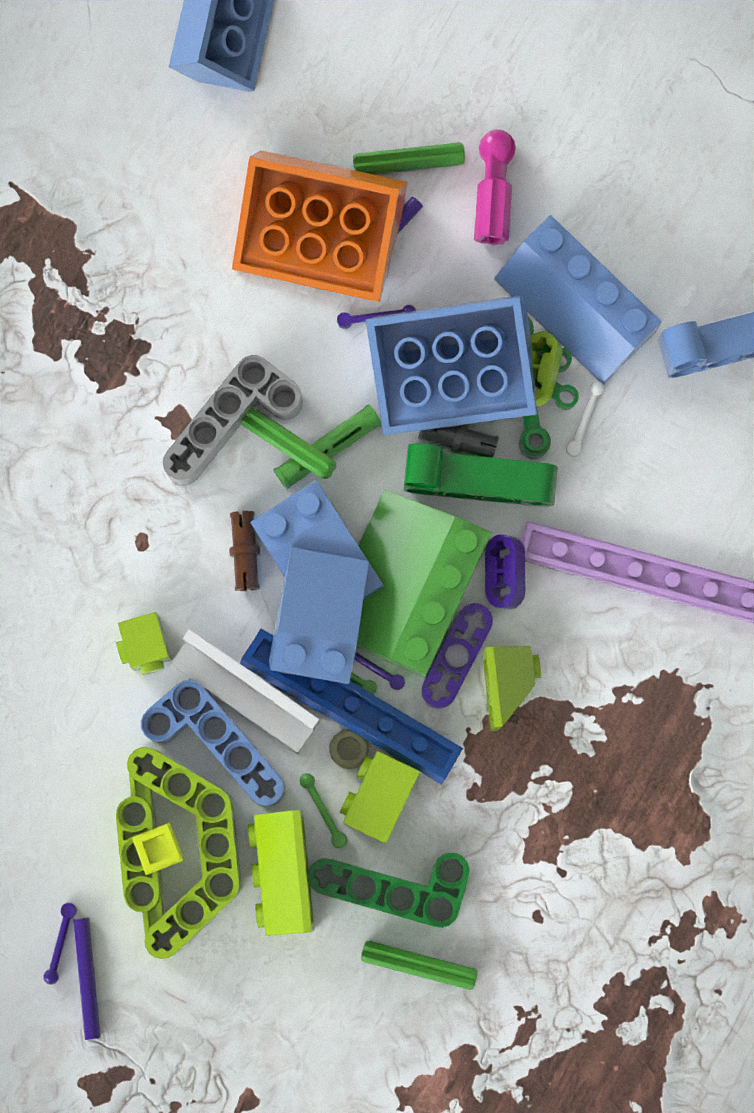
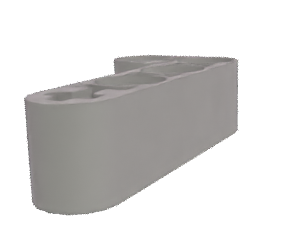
[163,355,302,486]

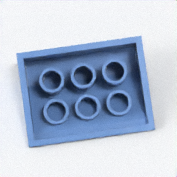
[366,295,537,435]

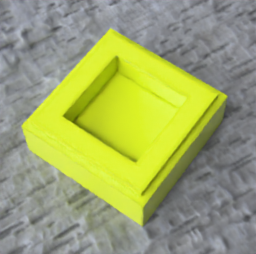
[132,823,185,875]

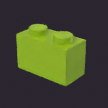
[339,751,420,844]

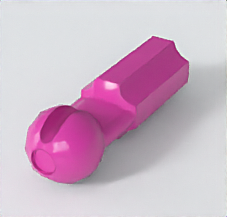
[474,129,516,245]

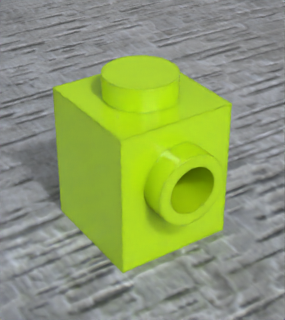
[116,612,172,675]

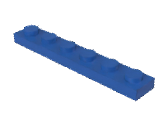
[240,628,463,785]

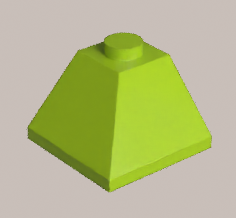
[482,646,541,731]

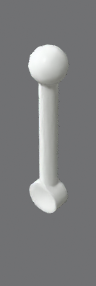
[566,381,605,457]

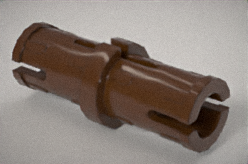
[229,511,260,591]

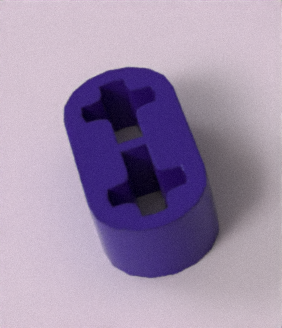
[485,534,526,610]

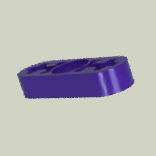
[421,603,493,709]

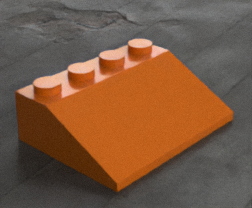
[232,150,408,302]

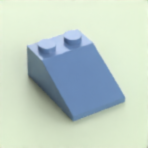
[250,480,385,600]
[269,546,369,684]

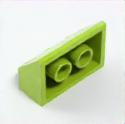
[248,810,314,936]

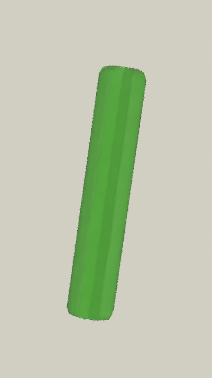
[353,142,465,174]
[241,408,337,479]
[361,941,477,990]

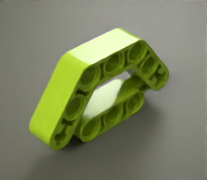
[116,747,242,959]

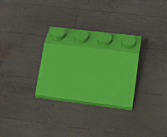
[356,490,492,678]

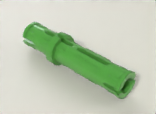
[273,404,382,490]

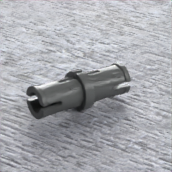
[418,424,499,458]

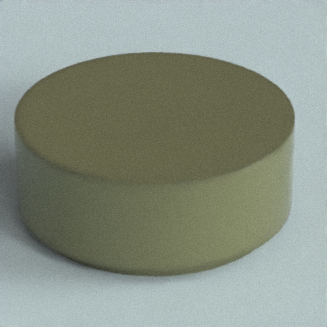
[329,729,369,769]

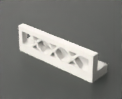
[170,629,320,754]

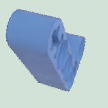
[658,312,754,378]
[140,680,285,807]

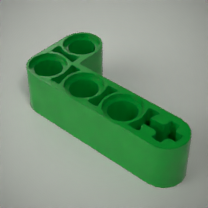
[404,443,558,507]
[308,853,470,928]

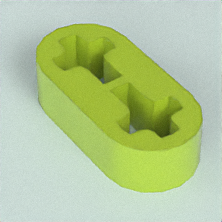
[531,331,563,407]

